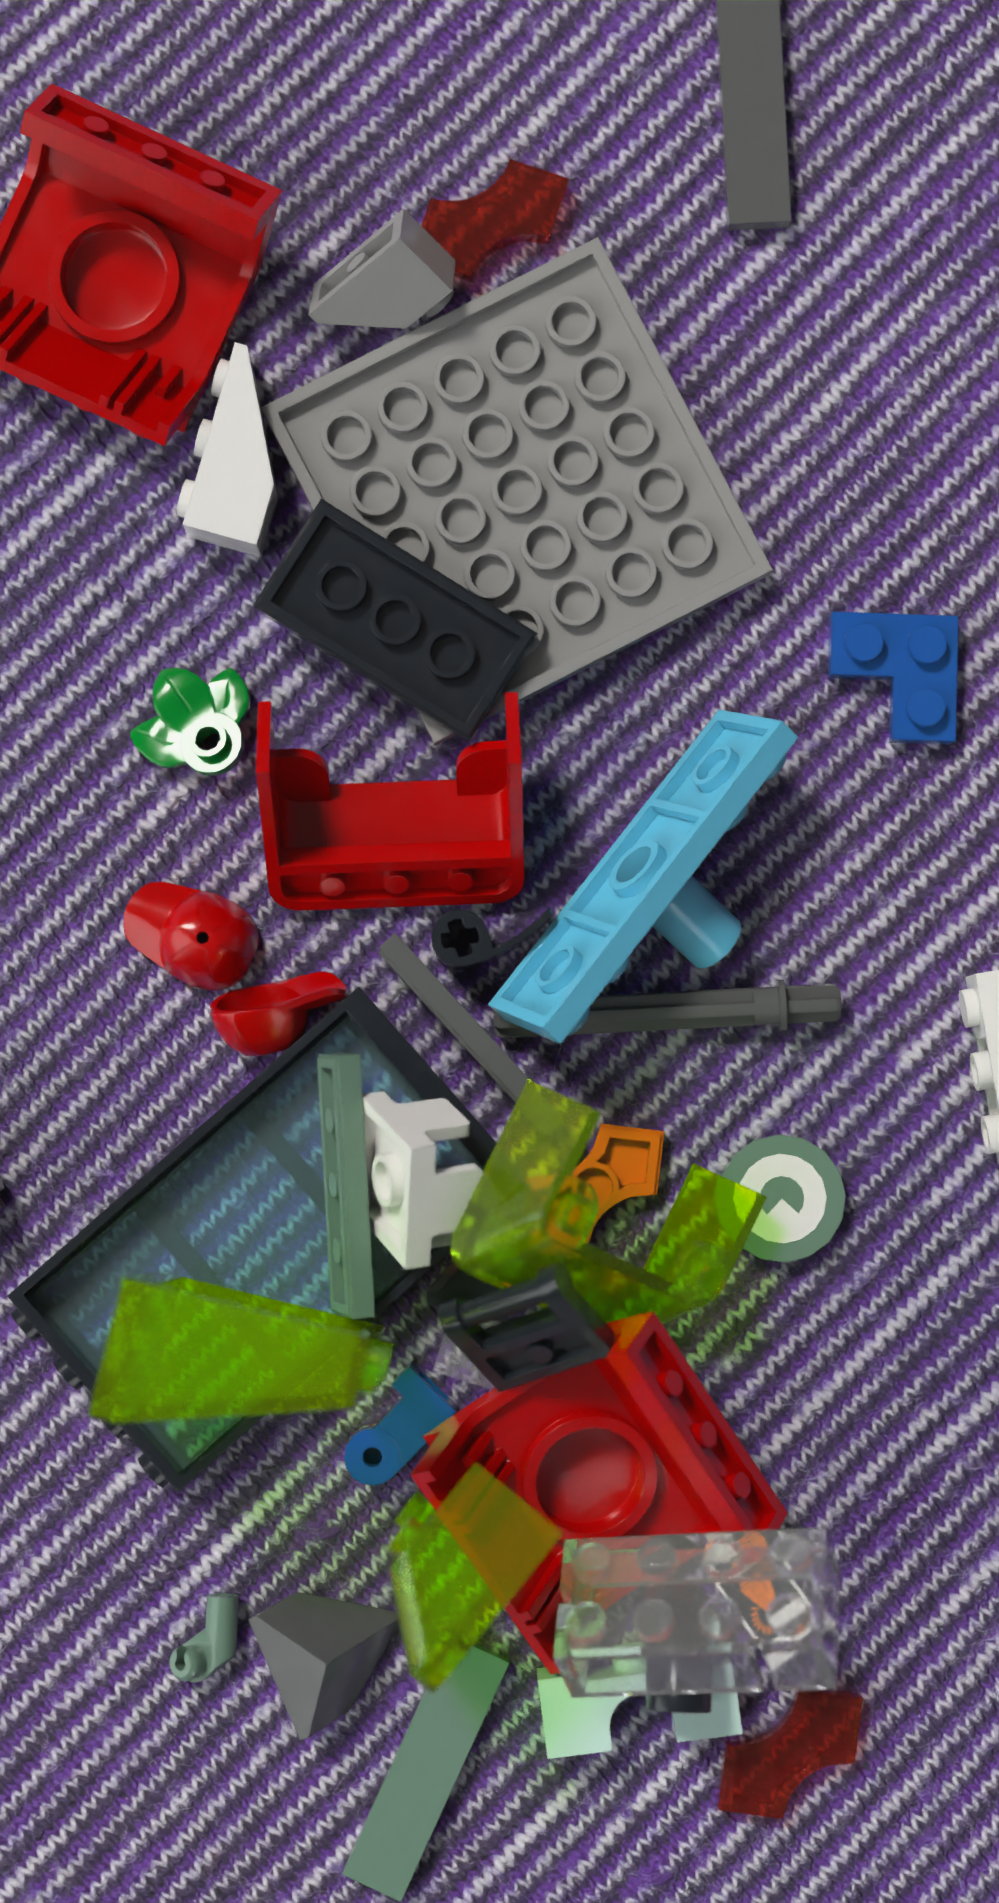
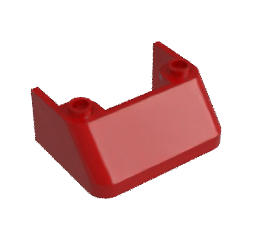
[256,692,524,911]

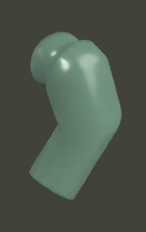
[169,1593,239,1683]

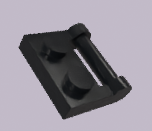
[438,1262,615,1392]

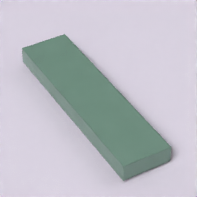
[317,1053,375,1319]
[342,1632,510,1902]

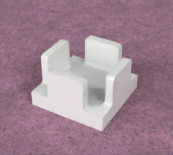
[363,1091,483,1270]

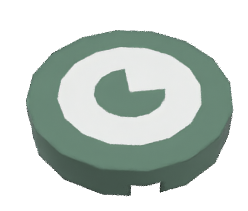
[716,1134,846,1263]

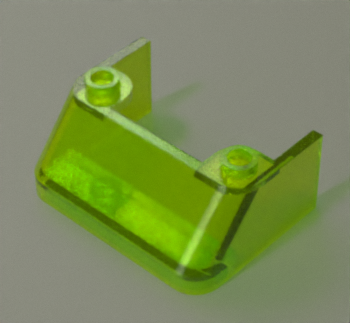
[451,1080,767,1324]
[387,1462,562,1693]

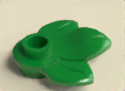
[130,668,250,776]

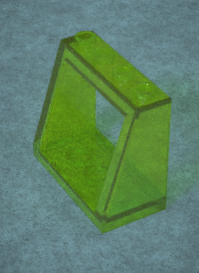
[88,1270,394,1423]

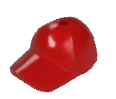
[123,882,259,991]
[210,971,349,1056]

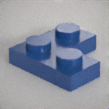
[828,612,958,745]

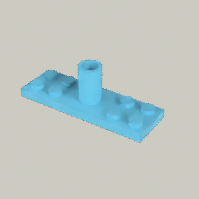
[488,710,799,1044]

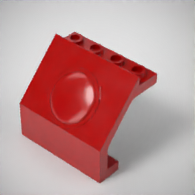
[0,83,283,446]
[410,1311,788,1674]

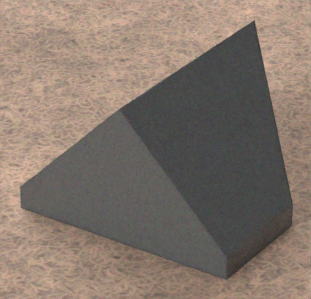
[248,1592,407,1740]

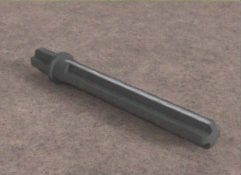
[493,980,842,1038]

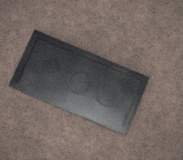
[253,499,538,744]

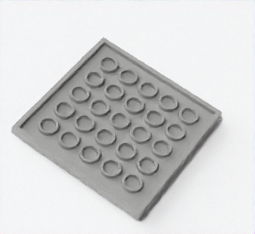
[261,237,773,746]

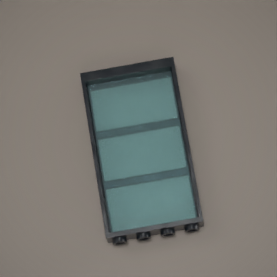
[7,987,530,1492]

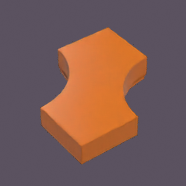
[522,1124,664,1251]

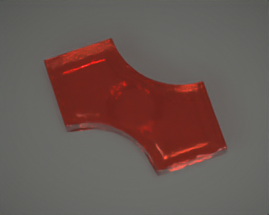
[421,159,569,282]
[716,1685,863,1819]

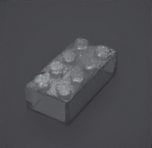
[553,1527,840,1698]

